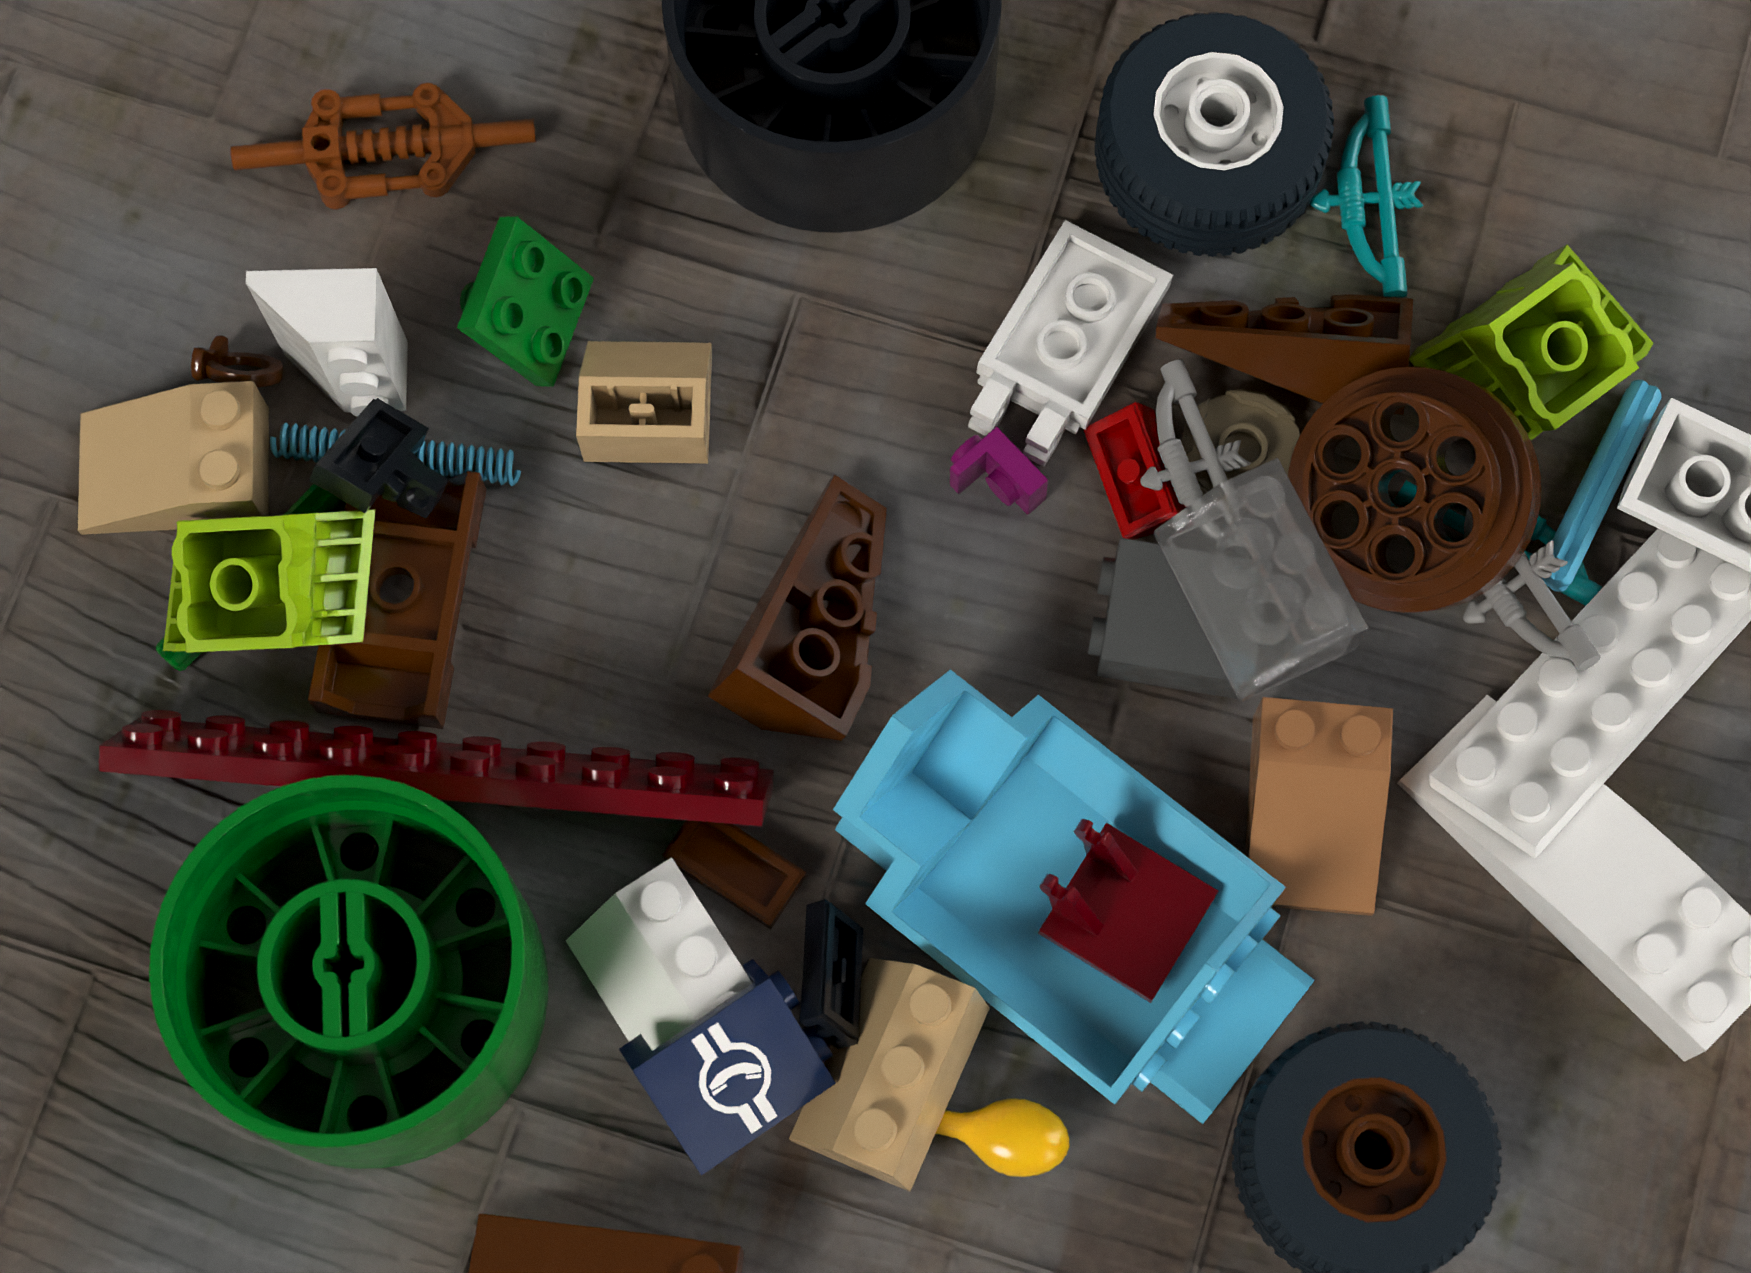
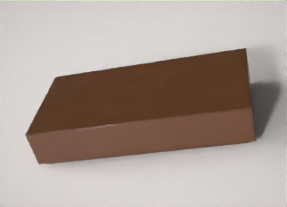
[662,820,807,930]

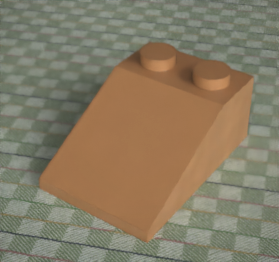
[1245,697,1393,916]

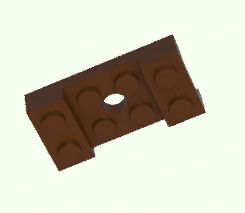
[308,471,487,729]

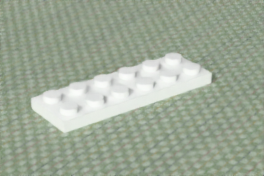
[1429,528,1751,859]

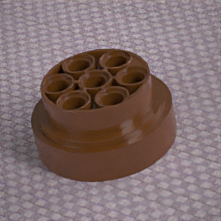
[1287,367,1541,613]

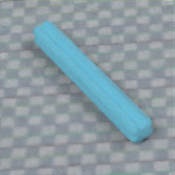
[1542,380,1662,592]

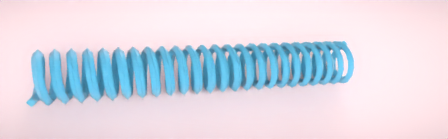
[270,422,521,486]

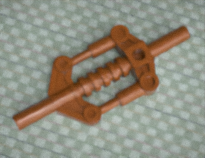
[230,83,537,210]

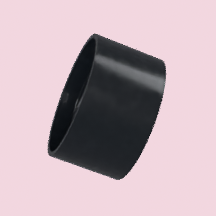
[662,0,1002,233]

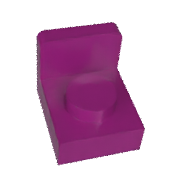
[950,427,1048,515]

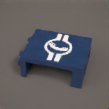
[618,959,836,1176]

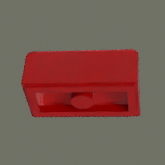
[1083,402,1194,540]

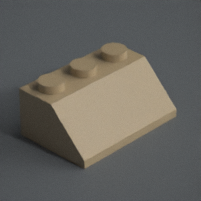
[789,958,990,1192]

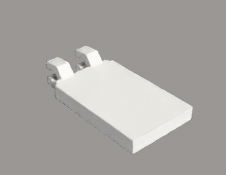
[968,220,1173,467]

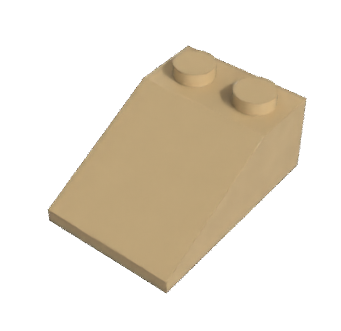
[78,381,269,535]

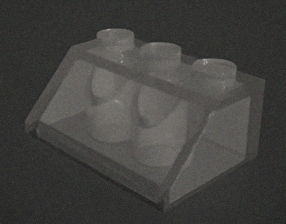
[1154,458,1369,703]

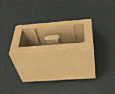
[576,341,712,464]

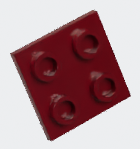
[1038,819,1219,1003]

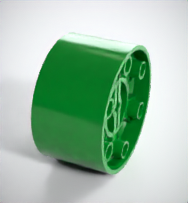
[149,775,549,1169]

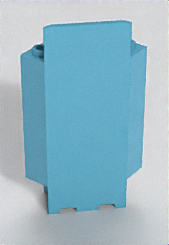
[833,670,1315,1124]

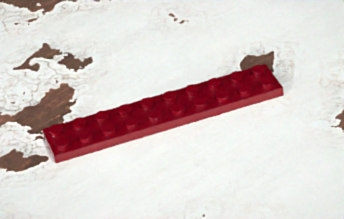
[99,710,774,826]

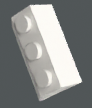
[246,268,408,417]
[1617,398,1751,573]
[566,857,752,1051]

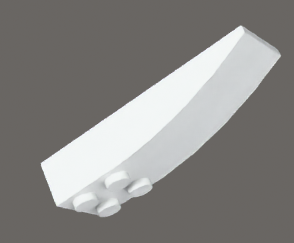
[1397,695,1751,1062]

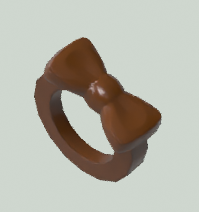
[191,335,283,388]

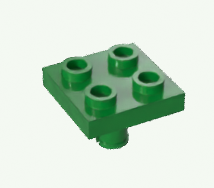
[457,216,594,387]

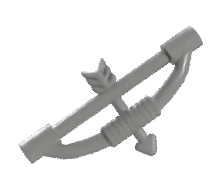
[1140,359,1265,560]
[1463,508,1601,671]

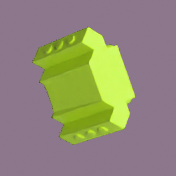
[1409,245,1654,440]
[163,509,375,653]

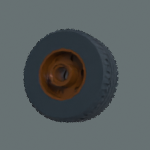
[1232,1021,1502,1273]

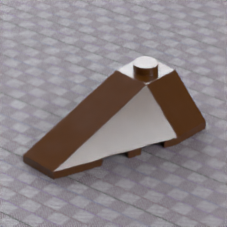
[1156,294,1413,415]
[708,475,887,741]
[468,1213,744,1273]

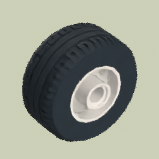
[1094,12,1334,257]

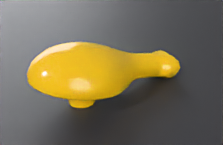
[936,1098,1069,1177]

